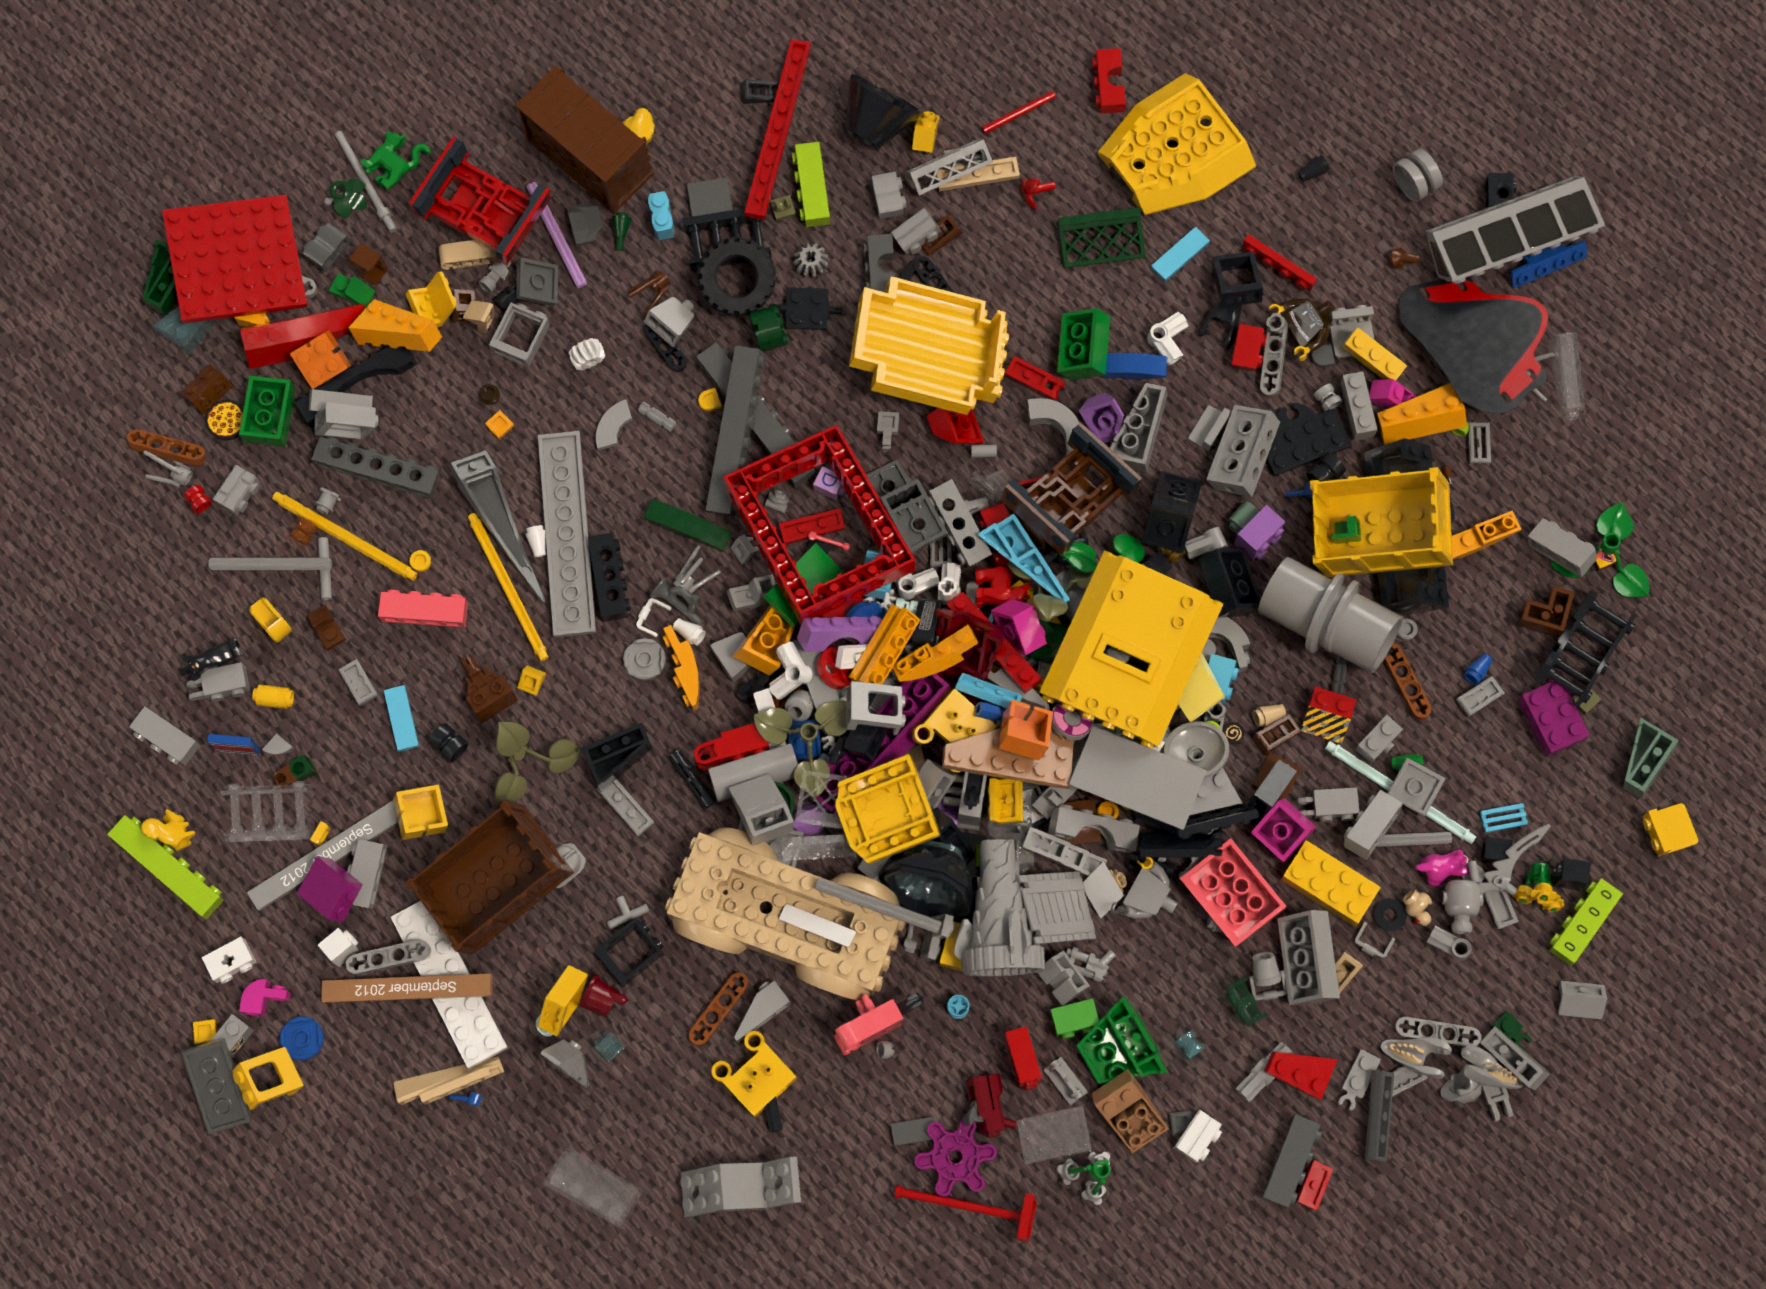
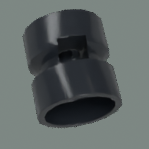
[1306,452,1346,482]
[428,723,469,763]

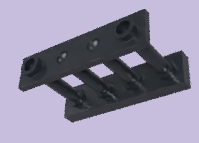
[682,208,772,272]

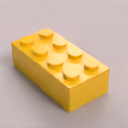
[1281,840,1381,927]

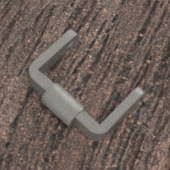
[1354,921,1395,959]

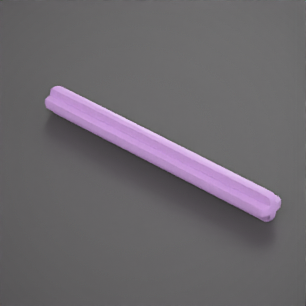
[527,182,587,288]

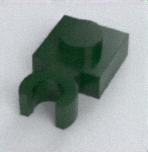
[1491,1011,1532,1049]

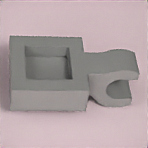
[877,411,899,450]

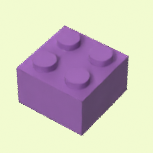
[1233,505,1285,562]

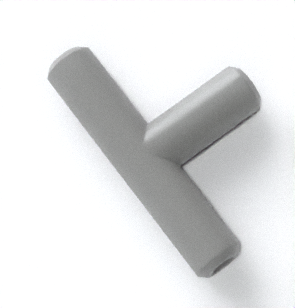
[607,896,649,929]

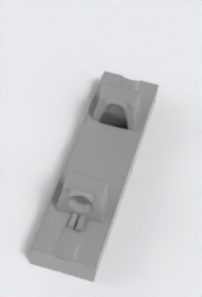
[1032,752,1082,820]

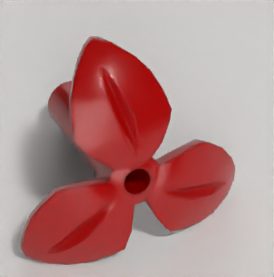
[1021,178,1056,210]

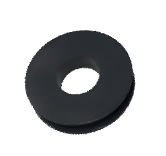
[1374,899,1407,931]

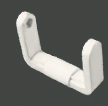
[636,598,672,638]

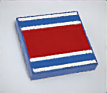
[207,734,260,755]

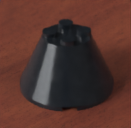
[845,73,923,149]

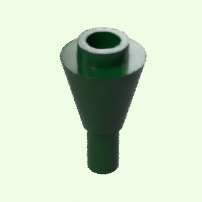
[612,212,632,251]

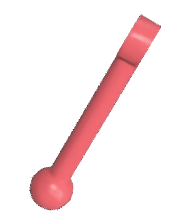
[808,531,850,551]

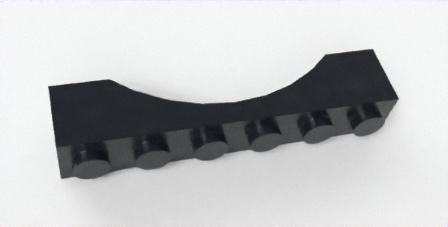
[295,345,418,428]

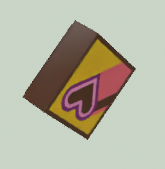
[1594,548,1617,572]

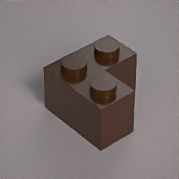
[1517,586,1574,638]

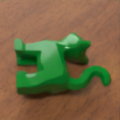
[360,131,431,191]

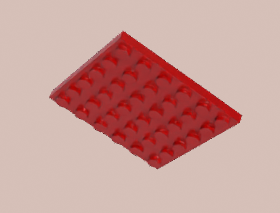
[162,195,307,324]

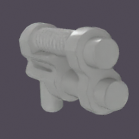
[1066,947,1116,983]

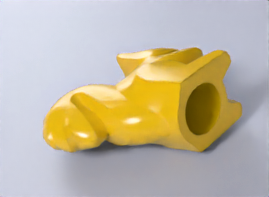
[141,809,195,851]

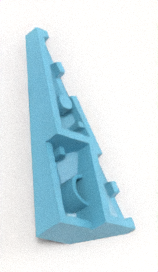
[978,514,1070,603]

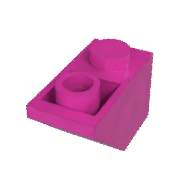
[1369,379,1417,409]

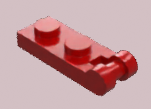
[1004,356,1065,401]

